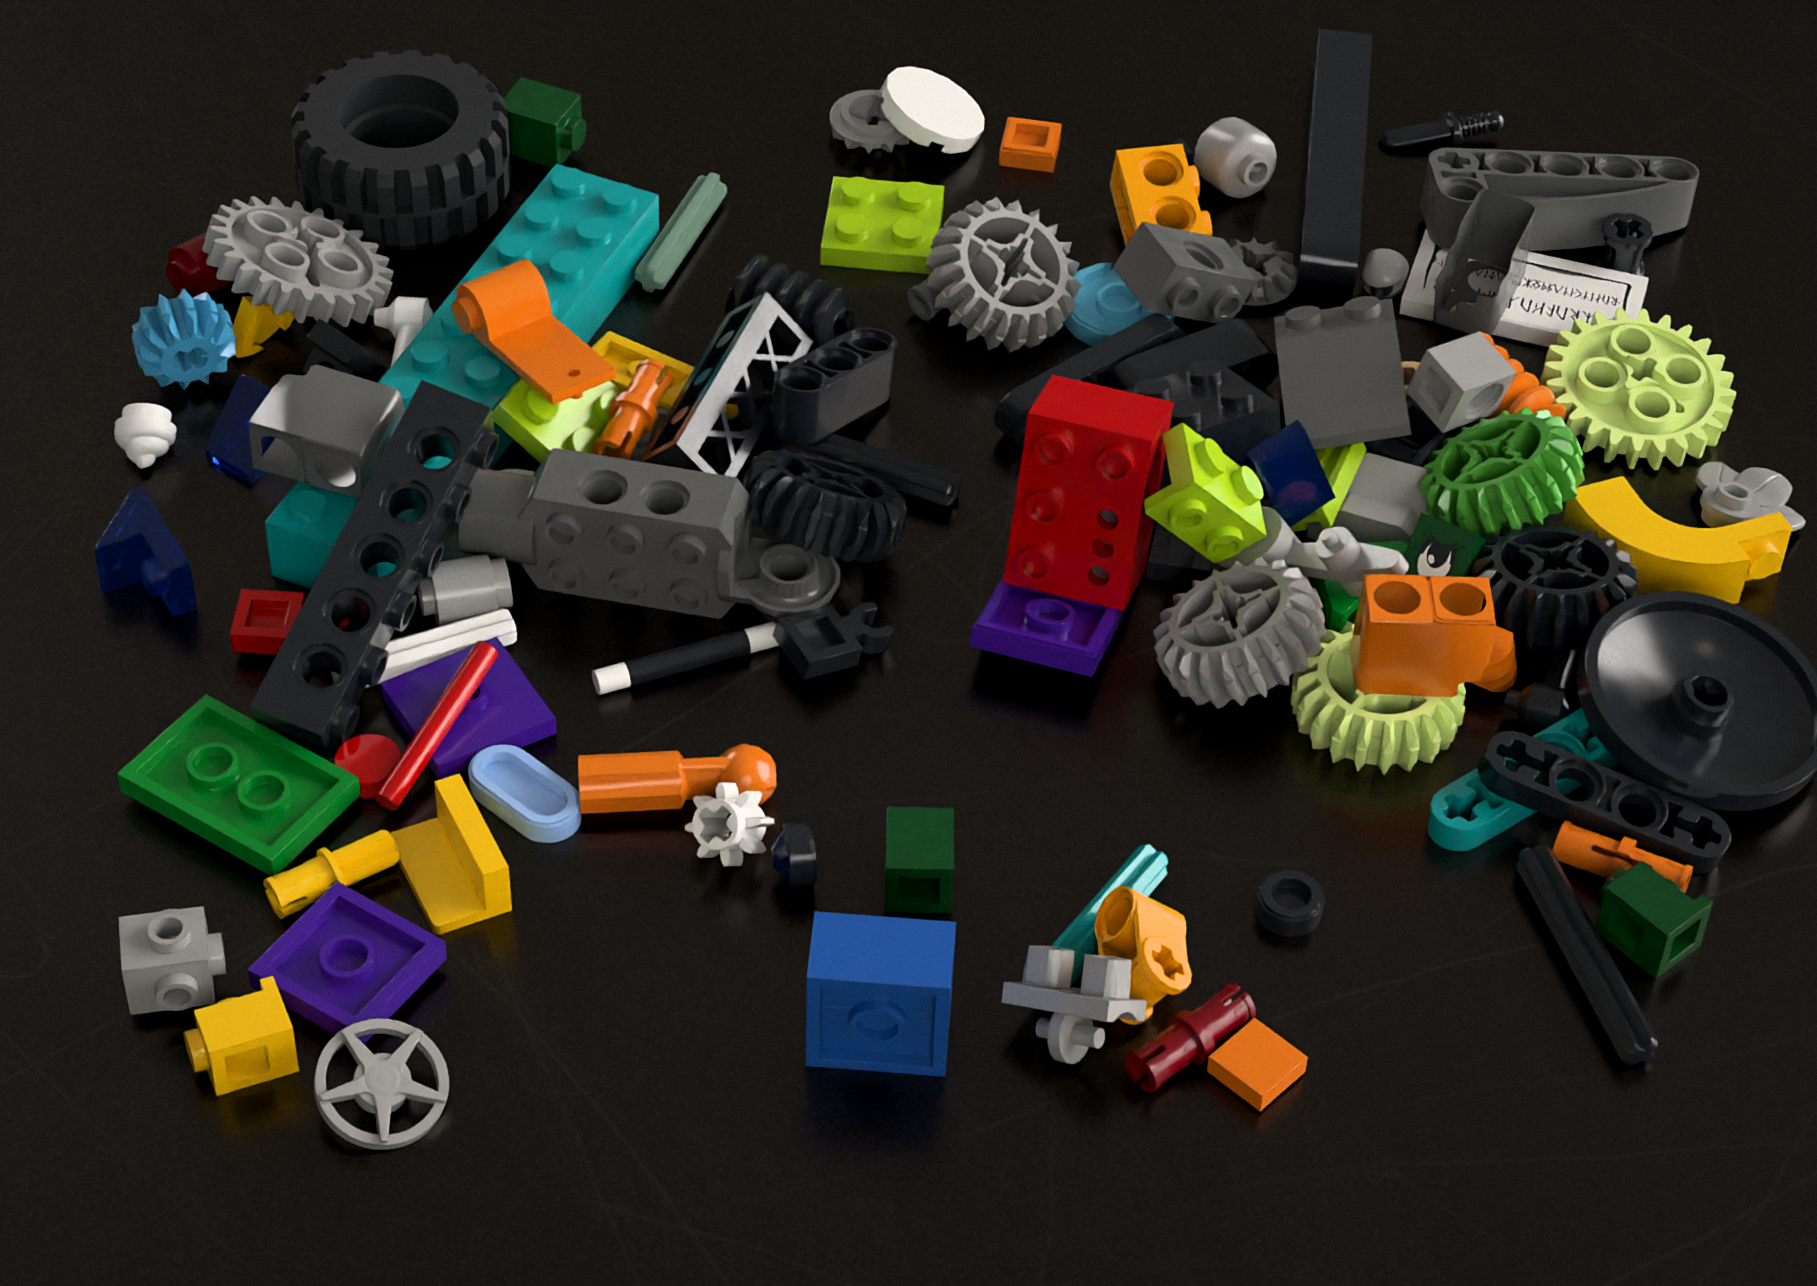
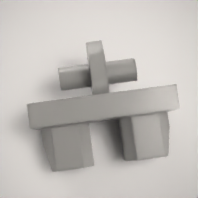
[1001,945,1147,1064]

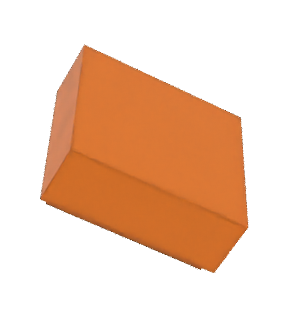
[999,117,1062,173]
[1207,1017,1308,1111]

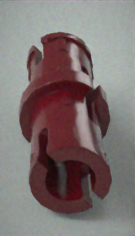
[1125,982,1256,1093]

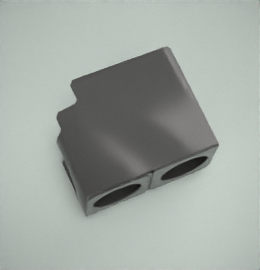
[1433,189,1535,336]
[249,364,405,498]

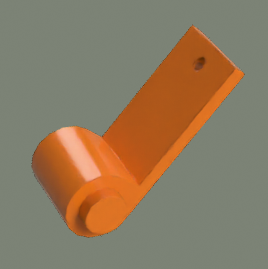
[452,258,616,405]

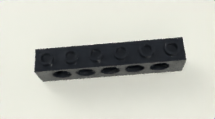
[250,380,499,759]

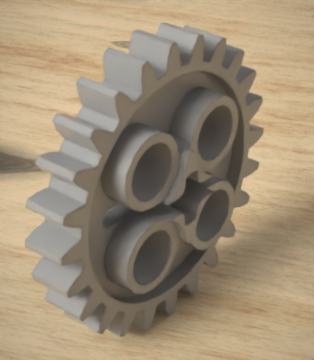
[202,196,394,327]

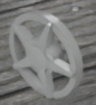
[313,1018,449,1150]

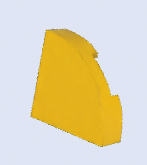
[232,296,295,358]

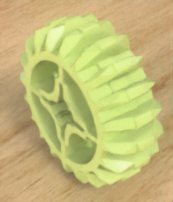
[1290,621,1466,775]

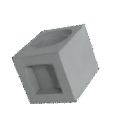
[1406,331,1517,433]

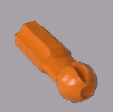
[578,744,777,814]

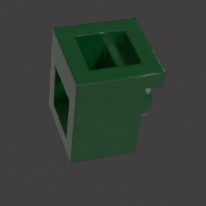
[1595,861,1713,979]

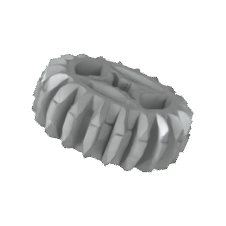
[925,197,1081,353]
[1153,557,1327,709]

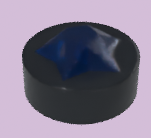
[771,820,817,890]

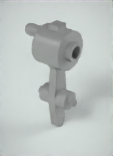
[1218,507,1409,597]

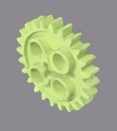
[1540,307,1736,470]

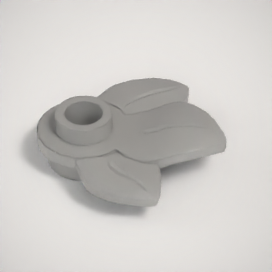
[1695,461,1806,532]

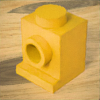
[183,976,299,1096]

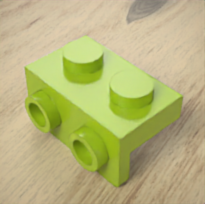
[1143,422,1267,563]

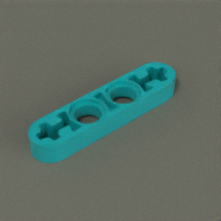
[1426,708,1619,851]

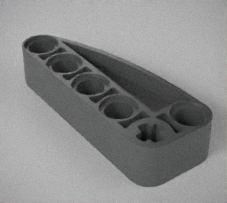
[1420,148,1699,251]

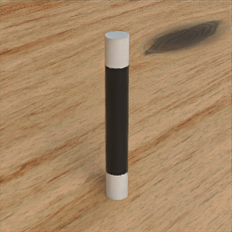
[592,621,779,695]

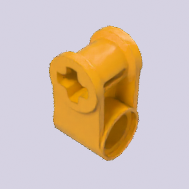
[1094,886,1192,1025]

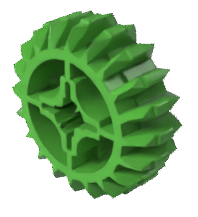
[1418,408,1585,539]

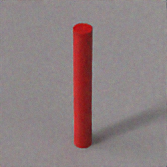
[374,641,499,811]

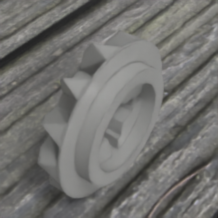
[829,90,910,154]

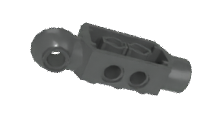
[458,448,840,624]

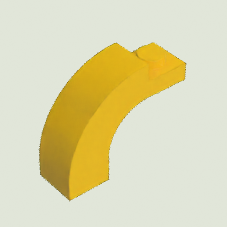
[1561,476,1792,604]

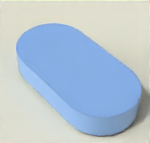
[468,744,582,843]

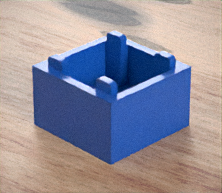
[805,911,956,1077]

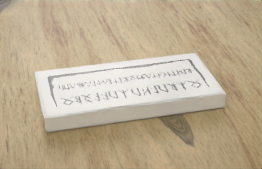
[1399,229,1649,347]

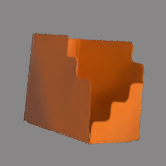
[1350,574,1496,698]

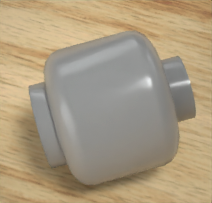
[1194,117,1277,199]

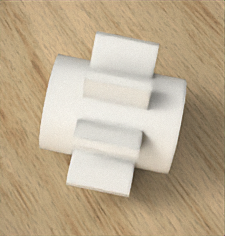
[685,782,774,866]

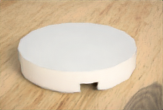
[879,66,985,154]

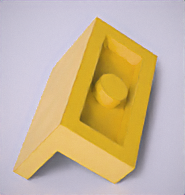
[390,773,512,935]

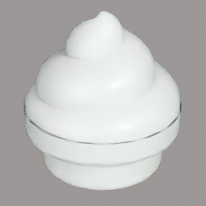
[114,403,177,469]

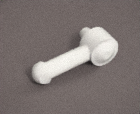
[374,296,434,366]

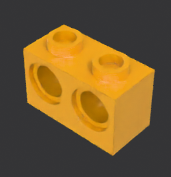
[1109,144,1212,247]

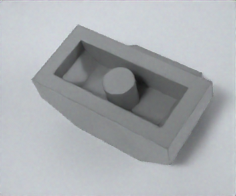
[1307,452,1430,544]

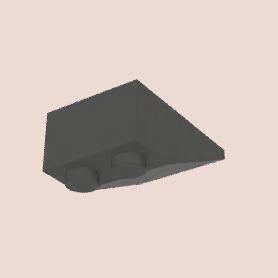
[1274,296,1411,454]

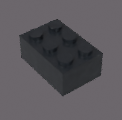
[1124,359,1283,491]

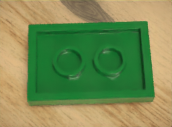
[117,694,361,877]

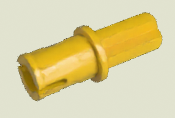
[263,830,400,919]

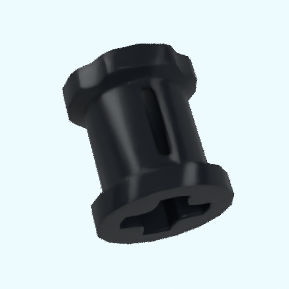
[1594,213,1653,277]

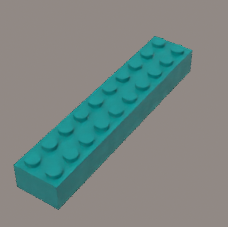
[265,164,660,589]

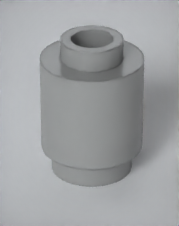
[417,554,513,626]

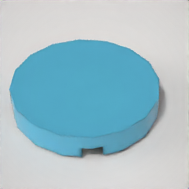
[1063,262,1176,346]

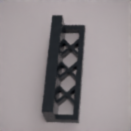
[639,291,814,477]

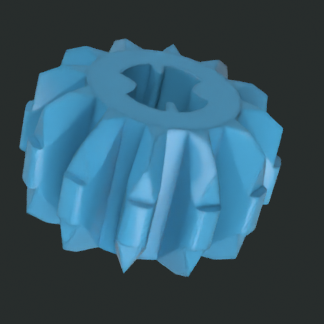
[131,288,236,390]

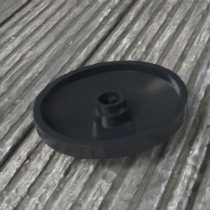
[1576,591,1817,811]

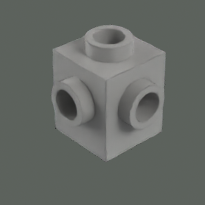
[118,906,226,1015]

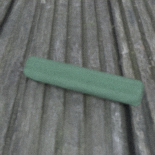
[635,172,727,293]

